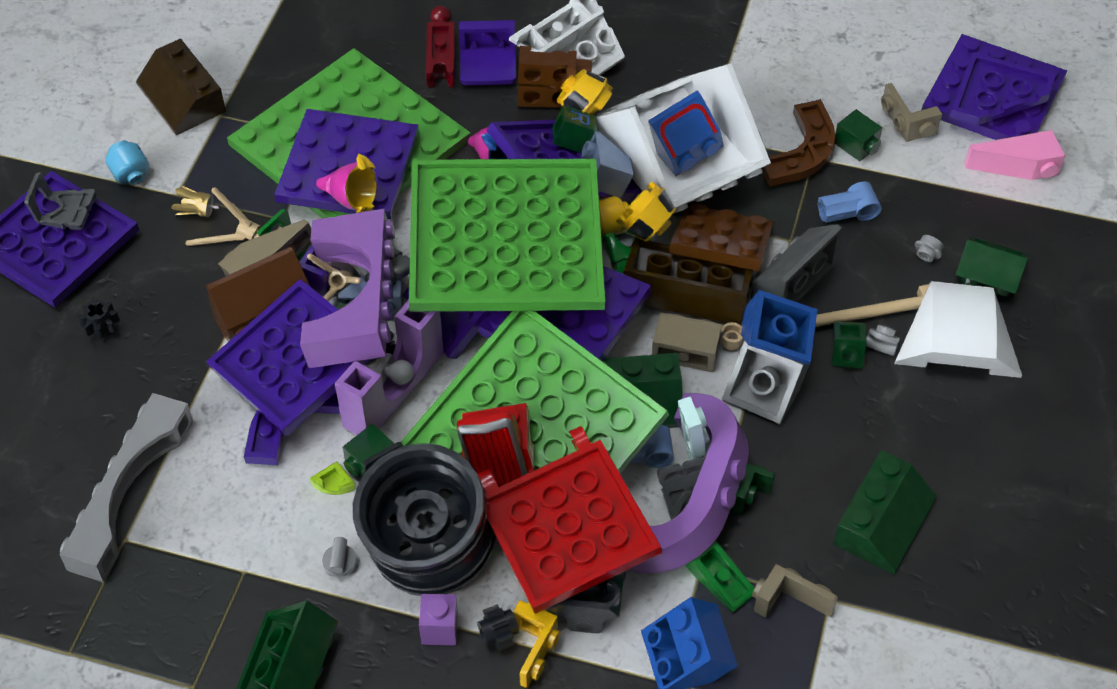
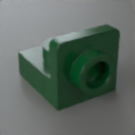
[832,321,867,368]
[729,464,776,516]

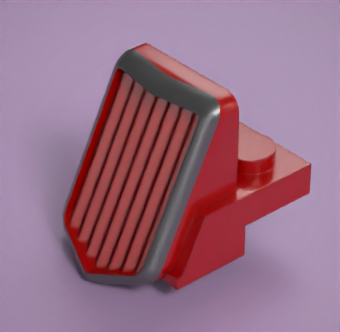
[457,403,534,487]

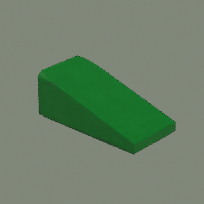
[685,540,755,613]

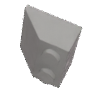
[722,340,810,424]

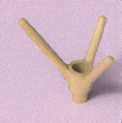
[186,187,261,246]
[307,253,361,301]

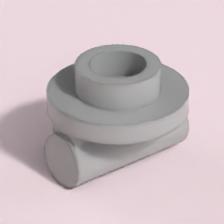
[866,324,900,356]
[322,537,357,577]

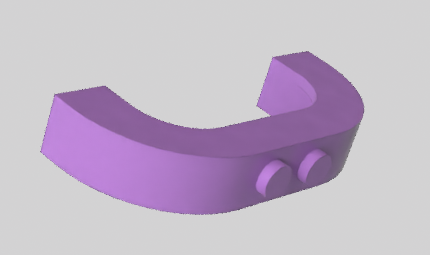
[631,393,749,573]

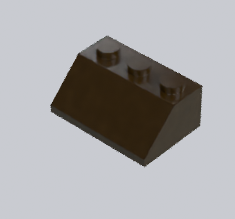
[136,38,226,135]

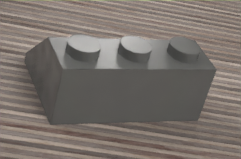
[751,224,842,302]

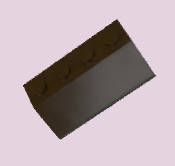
[623,238,754,325]

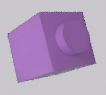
[419,594,458,645]

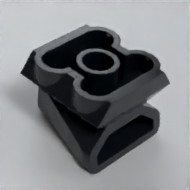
[549,571,626,634]

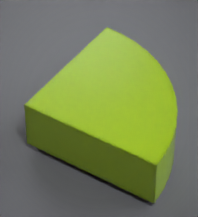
[310,461,356,495]

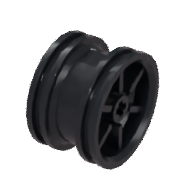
[352,443,496,596]

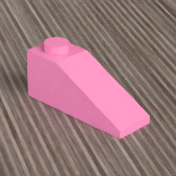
[964,130,1065,180]

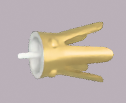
[171,185,219,218]

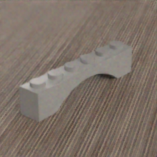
[59,393,193,583]

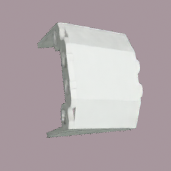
[596,63,771,214]

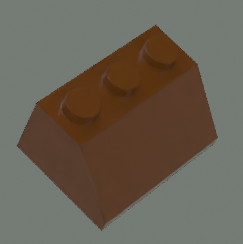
[206,246,309,342]

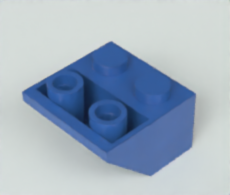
[641,597,738,689]

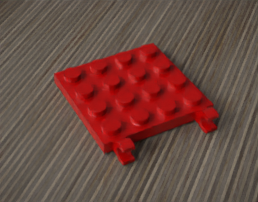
[477,426,662,614]

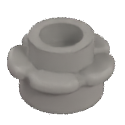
[914,235,944,262]

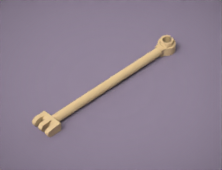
[720,284,930,351]

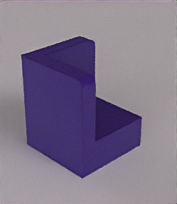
[299,245,341,297]

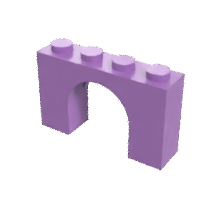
[335,300,444,435]

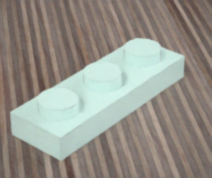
[678,397,710,460]

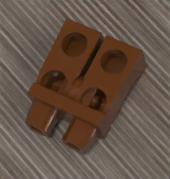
[518,46,592,107]

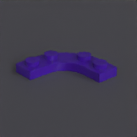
[244,392,340,465]

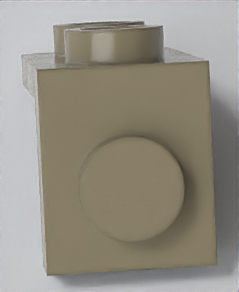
[881,83,942,142]
[752,564,838,618]

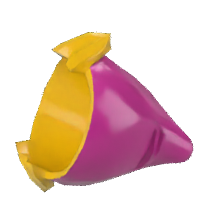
[316,154,377,213]

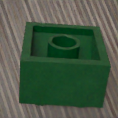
[956,236,1029,296]

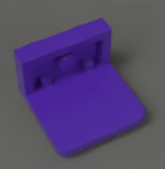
[459,20,516,85]

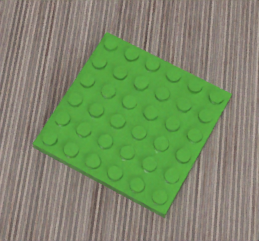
[227,48,471,219]
[409,159,605,312]
[401,311,669,496]

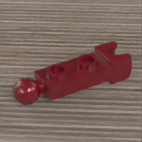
[426,5,455,88]

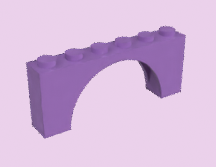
[300,209,395,368]

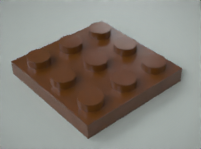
[669,204,774,271]

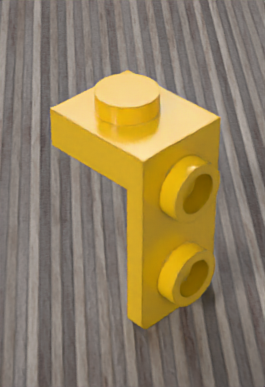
[513,600,561,688]

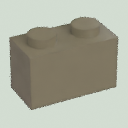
[652,312,722,372]

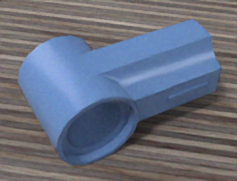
[817,181,882,223]
[630,425,674,468]

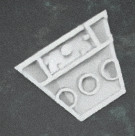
[509,0,625,75]
[894,281,1022,378]

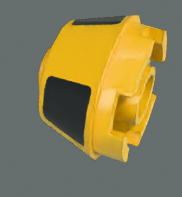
[557,69,613,115]
[616,181,676,242]

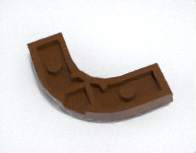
[761,99,835,187]

